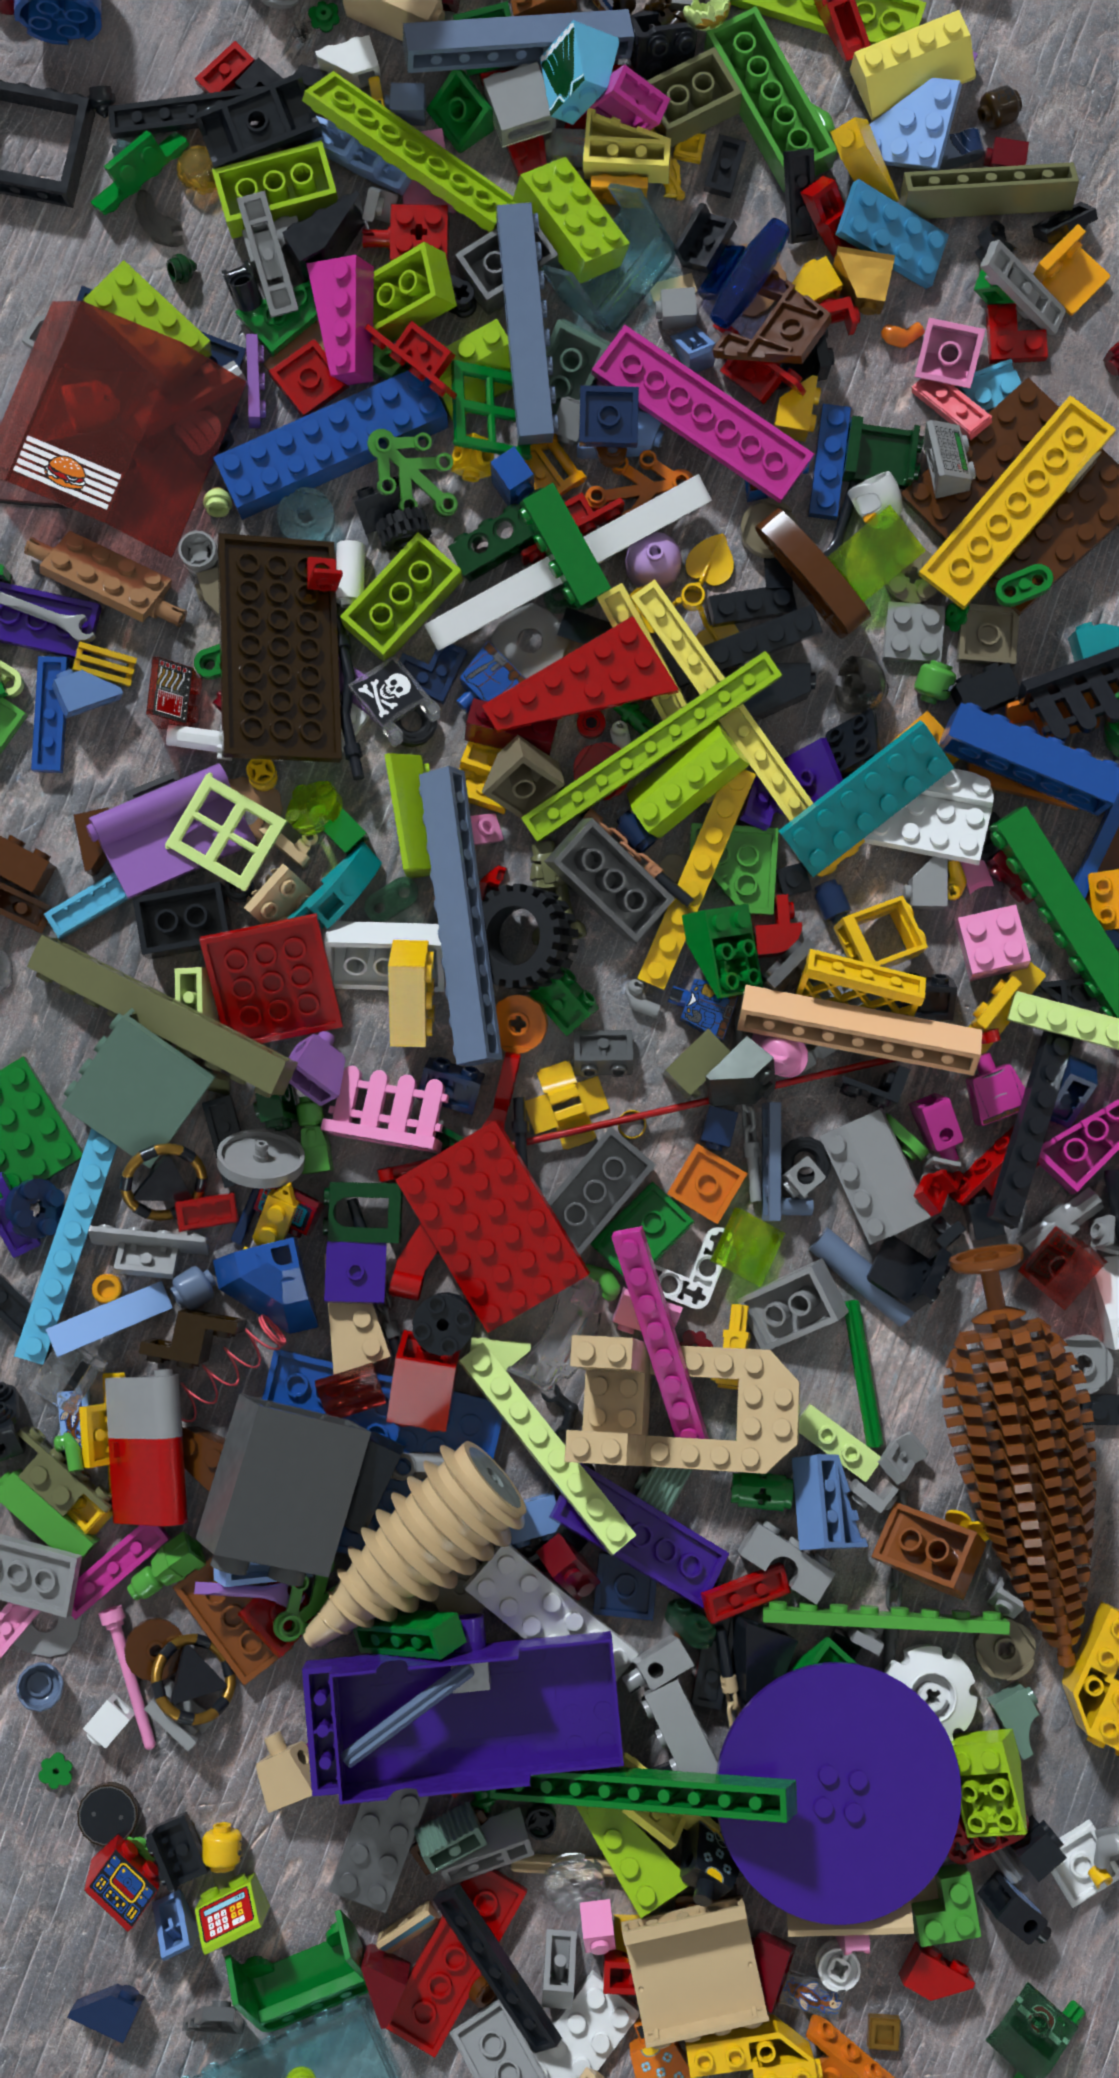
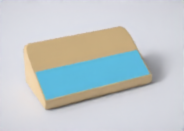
[376,1900,440,1953]

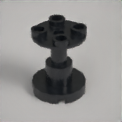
[412,1292,476,1356]

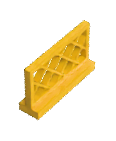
[795,948,926,1017]

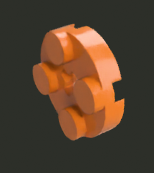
[496,994,548,1053]

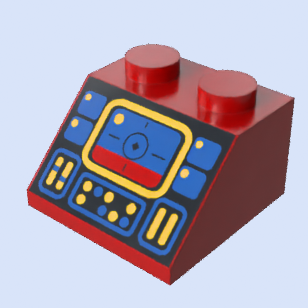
[84,1834,160,1932]

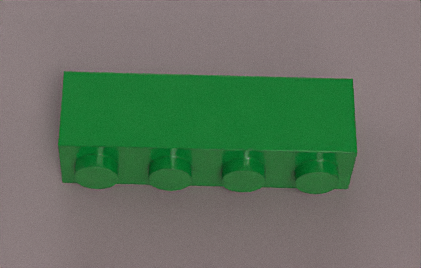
[519,483,611,608]
[353,1609,467,1660]

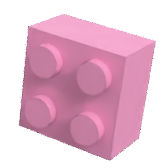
[955,904,1031,981]

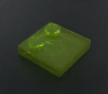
[710,1207,786,1287]

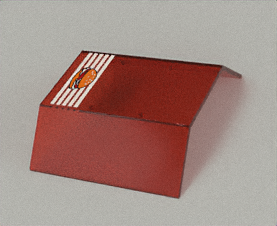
[0,301,247,558]

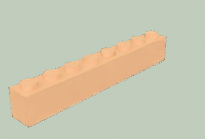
[737,985,982,1076]

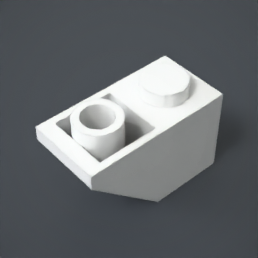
[315,35,382,88]

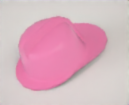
[751,1033,808,1078]

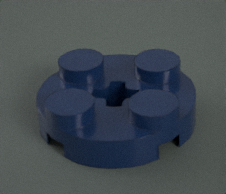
[5,1179,65,1239]

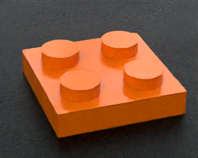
[666,1143,748,1224]

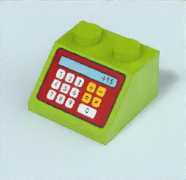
[195,1872,270,1955]

